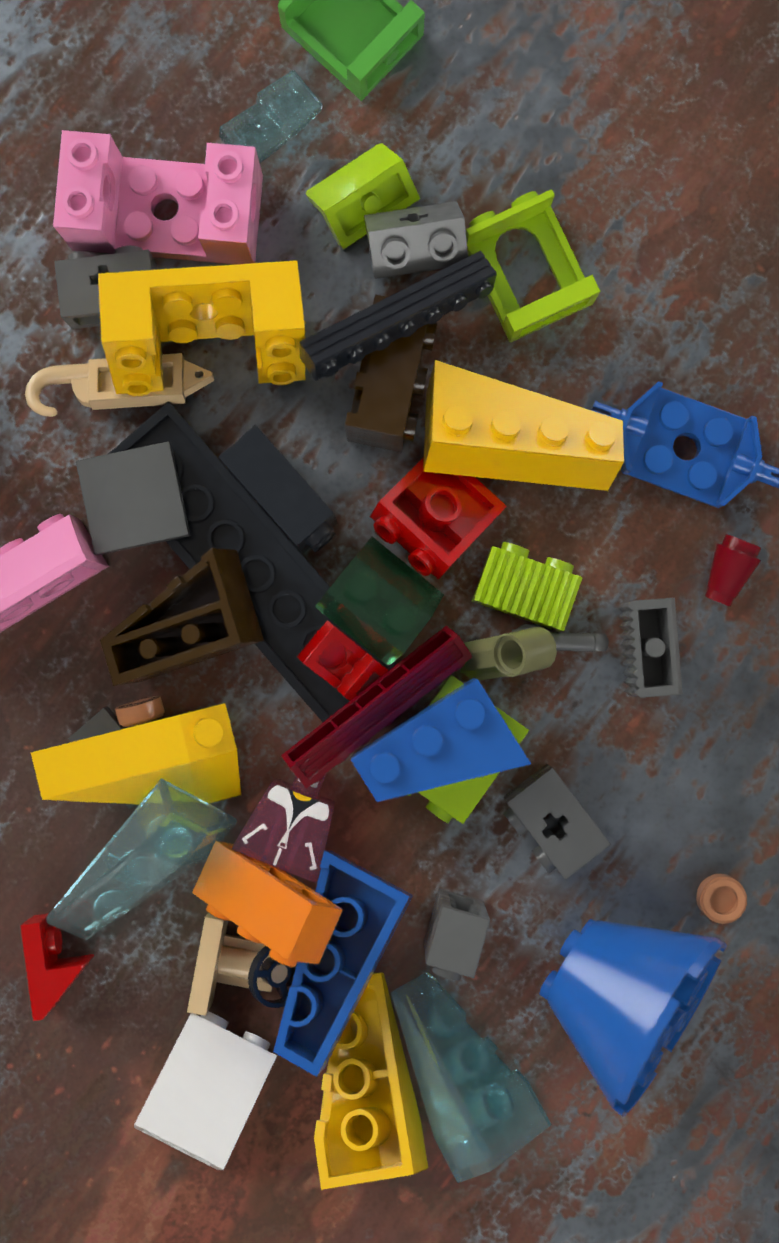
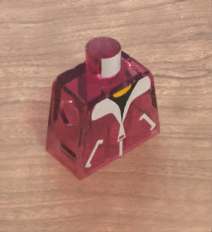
[232,773,336,883]

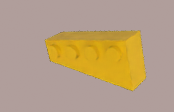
[423,360,624,491]

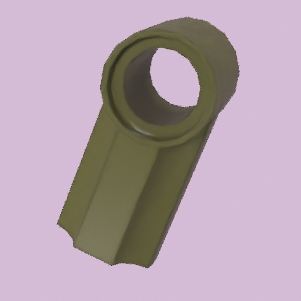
[460,627,557,681]

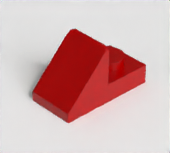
[20,913,94,1021]

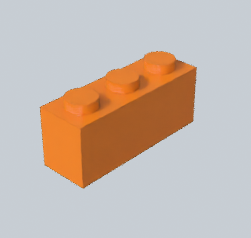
[192,841,343,967]

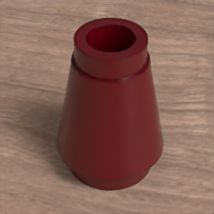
[704,534,761,607]

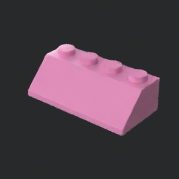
[0,514,109,632]

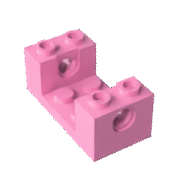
[53,130,263,265]

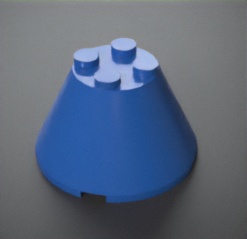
[539,919,727,1117]

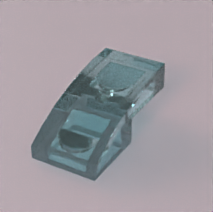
[219,70,323,163]

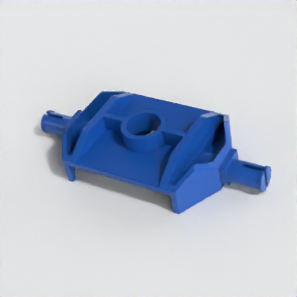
[591,381,779,508]

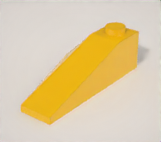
[314,972,429,1190]

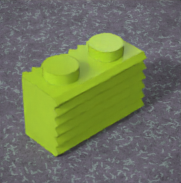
[472,542,583,632]

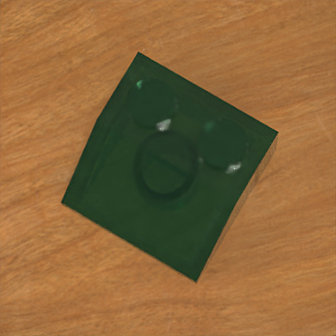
[315,536,444,666]

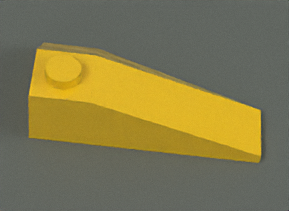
[31,703,241,807]

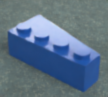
[273,850,413,1077]

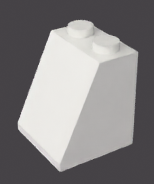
[134,1011,277,1170]

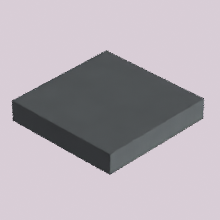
[76,441,191,555]

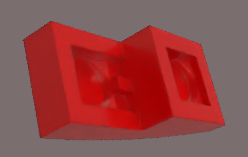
[297,620,389,701]

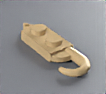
[25,353,214,417]

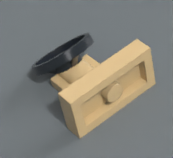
[187,913,291,1016]

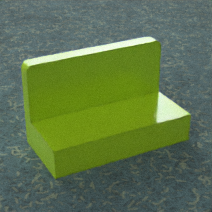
[305,143,420,250]

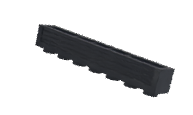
[300,251,497,381]

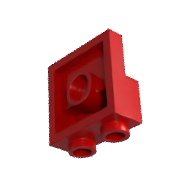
[370,457,507,580]

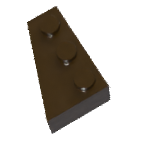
[345,294,438,453]
[100,548,264,686]

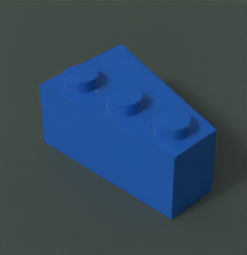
[350,678,531,802]

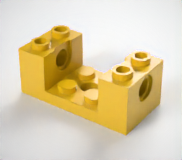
[98,261,306,396]

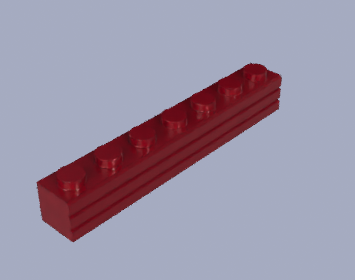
[281,625,473,789]

